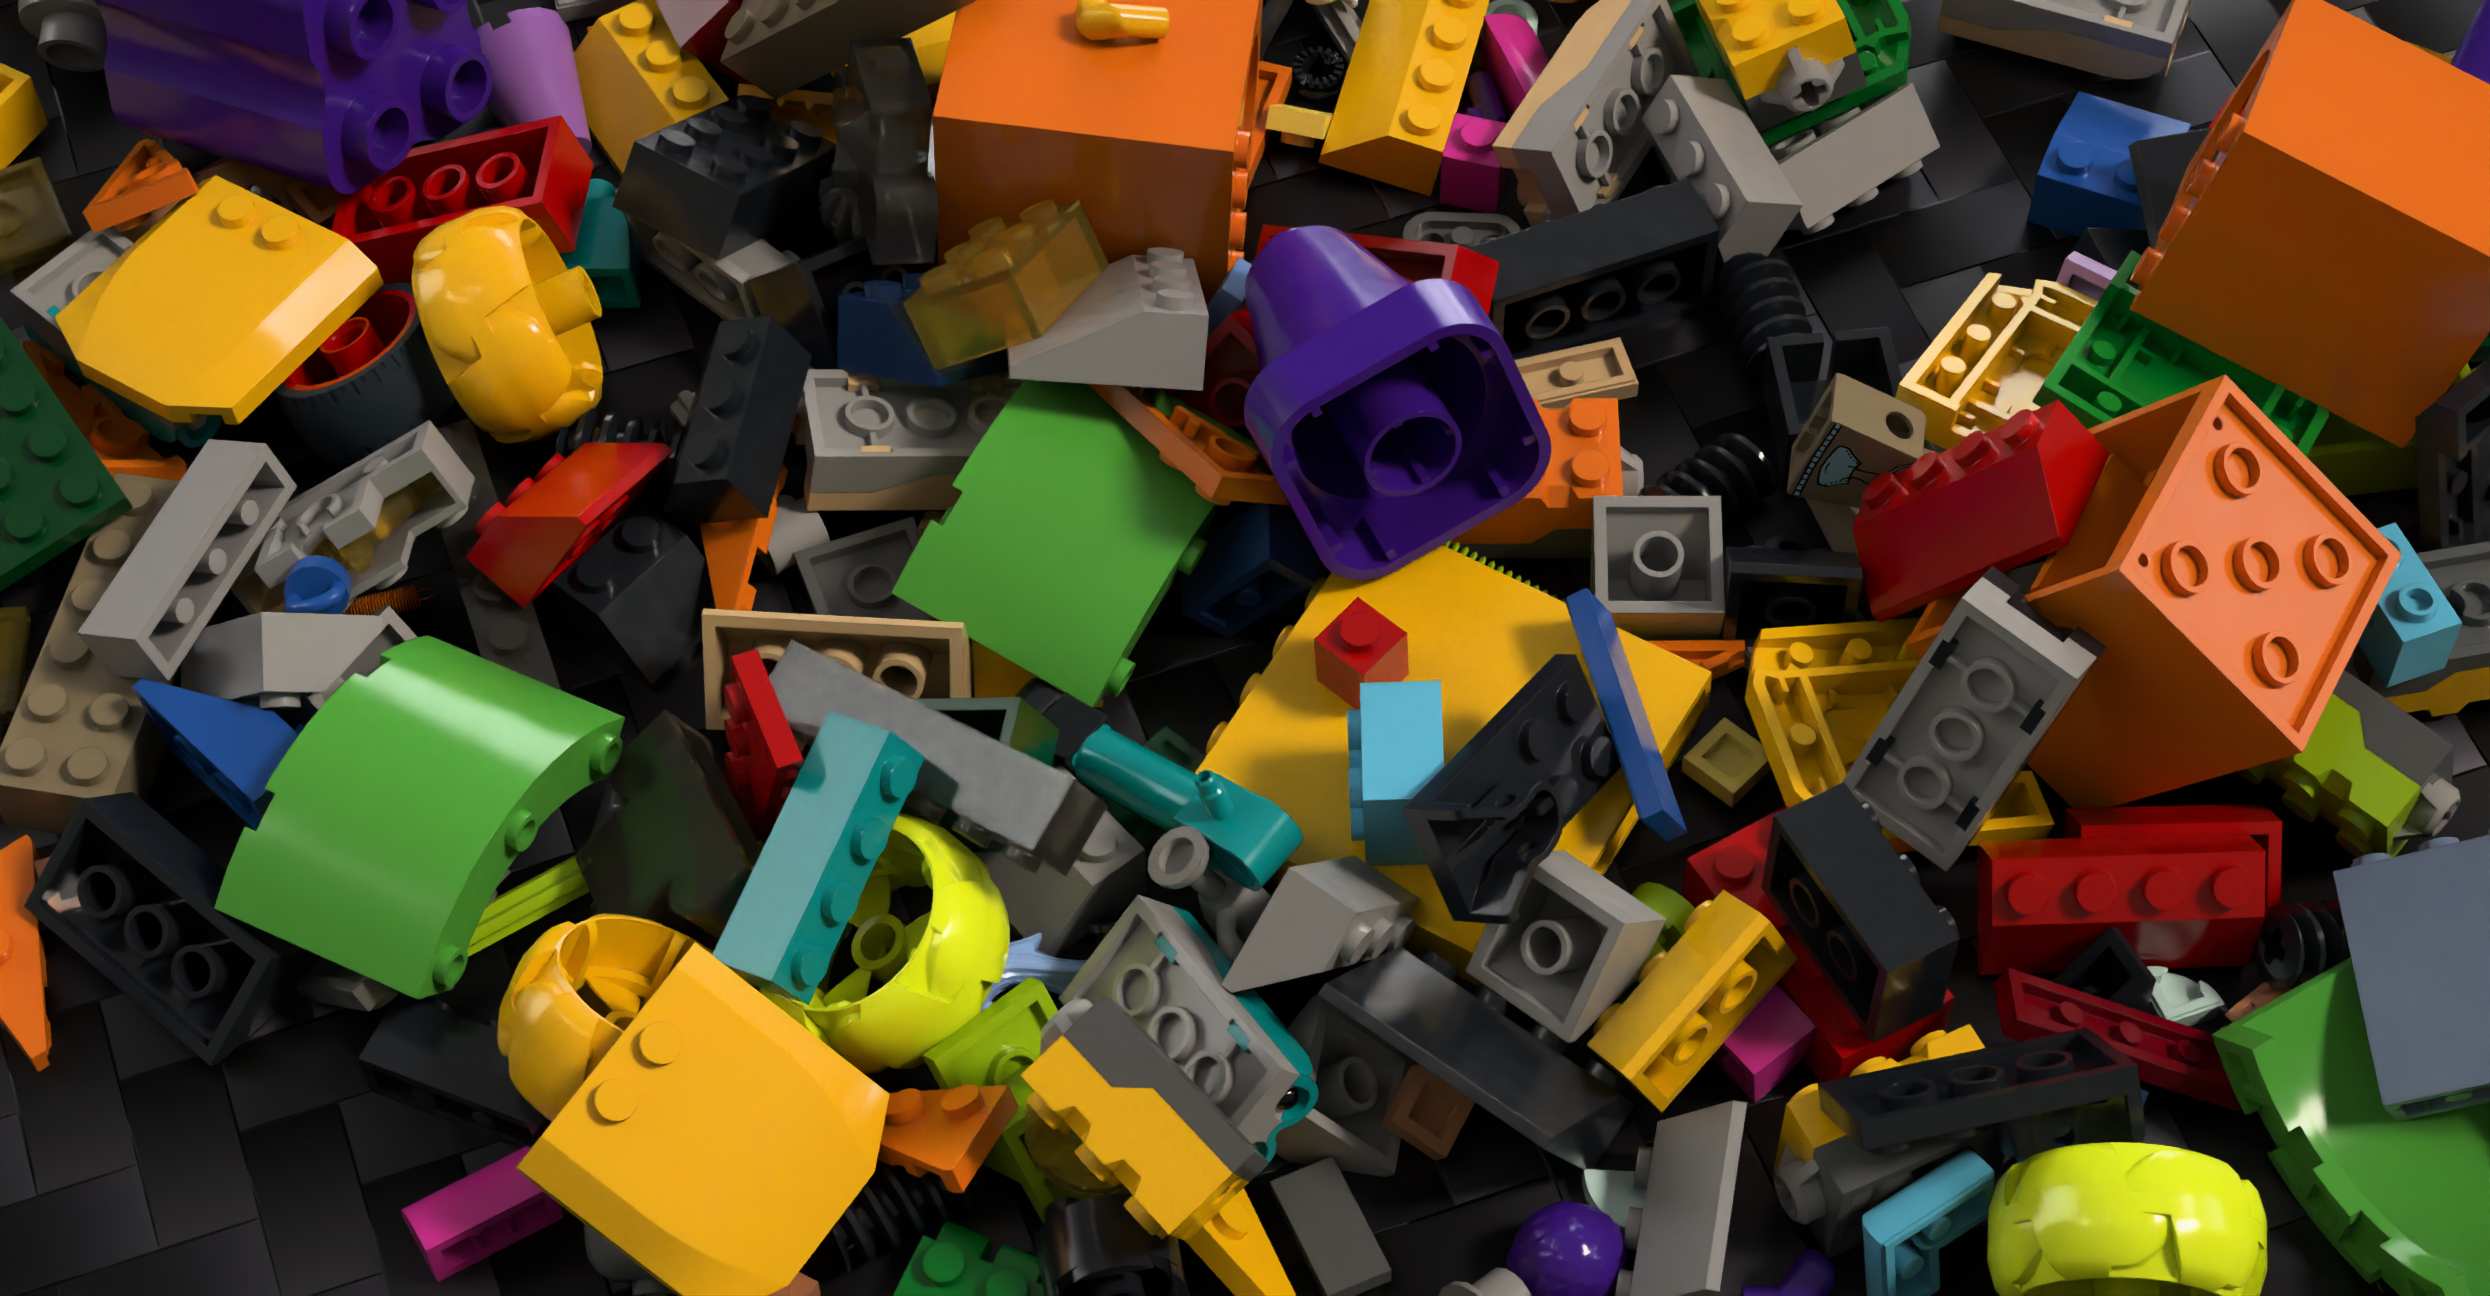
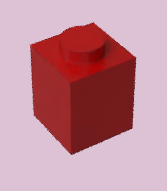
[1314,597,1409,709]

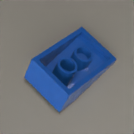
[2027,91,2192,237]
[131,678,305,831]

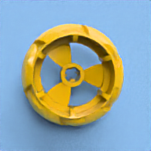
[412,205,603,445]
[497,913,714,1122]

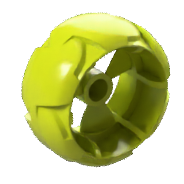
[760,813,1010,1074]
[1987,1142,2267,1296]

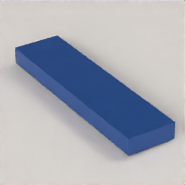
[1566,588,1687,842]

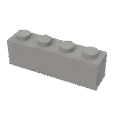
[77,439,297,682]

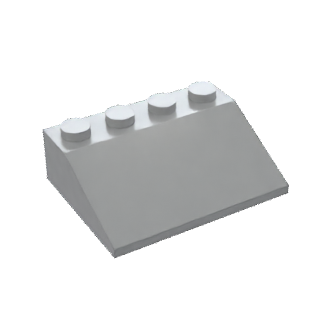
[1005,247,1209,391]

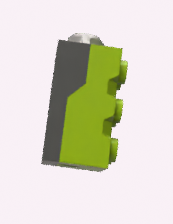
[2236,670,2461,858]

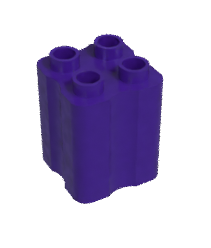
[93,0,492,194]

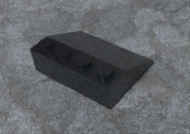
[1318,947,1635,1170]

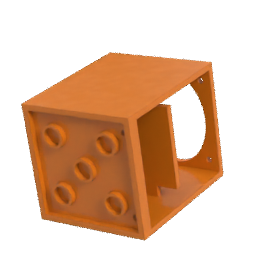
[933,0,1263,306]
[2130,0,2490,449]
[1905,374,2402,808]

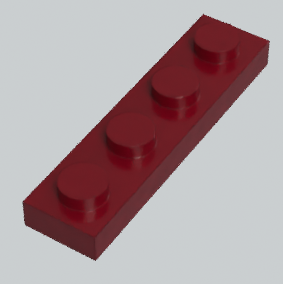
[1994,967,2241,1112]

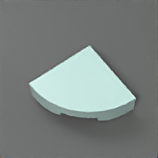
[2146,966,2225,1026]
[1582,1169,1646,1236]

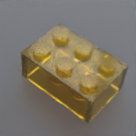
[903,199,1109,371]

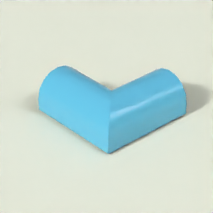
[1862,1149,1995,1296]

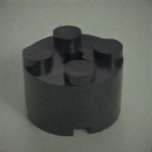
[1035,1187,1189,1296]

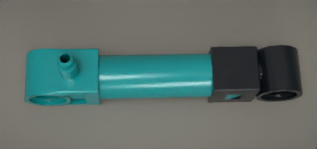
[1014,677,1304,891]

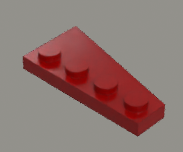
[723,649,803,843]

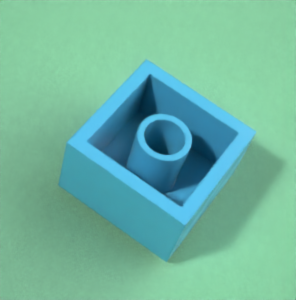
[1347,680,1444,866]

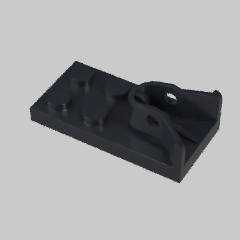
[1402,654,1621,924]
[1817,1027,2146,1160]

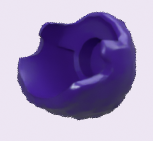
[1506,1200,1628,1296]

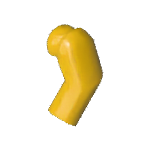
[1075,0,1169,41]

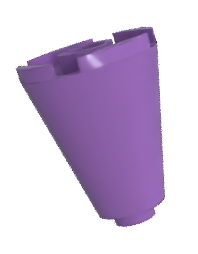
[475,7,592,155]

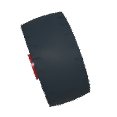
[273,282,456,464]

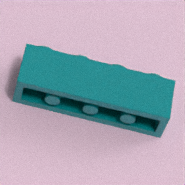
[712,712,925,1005]

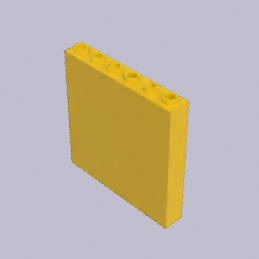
[1191,545,1712,1000]

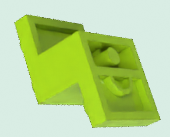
[922,977,1125,1223]

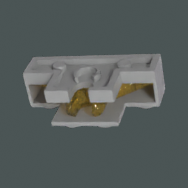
[230,420,475,615]

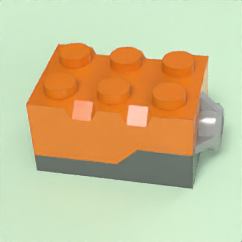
[1448,398,1644,558]

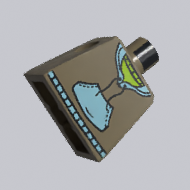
[1787,373,1939,508]

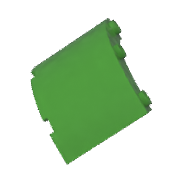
[891,380,1263,707]
[214,635,625,1000]
[2211,957,2490,1296]

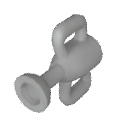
[1148,826,1272,963]

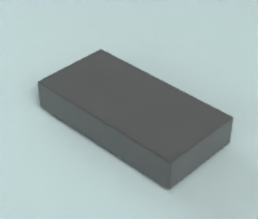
[1270,1156,1392,1296]

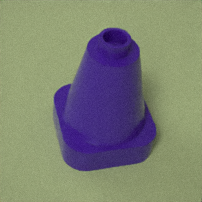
[1244,225,1551,580]

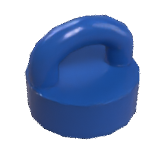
[283,555,352,614]

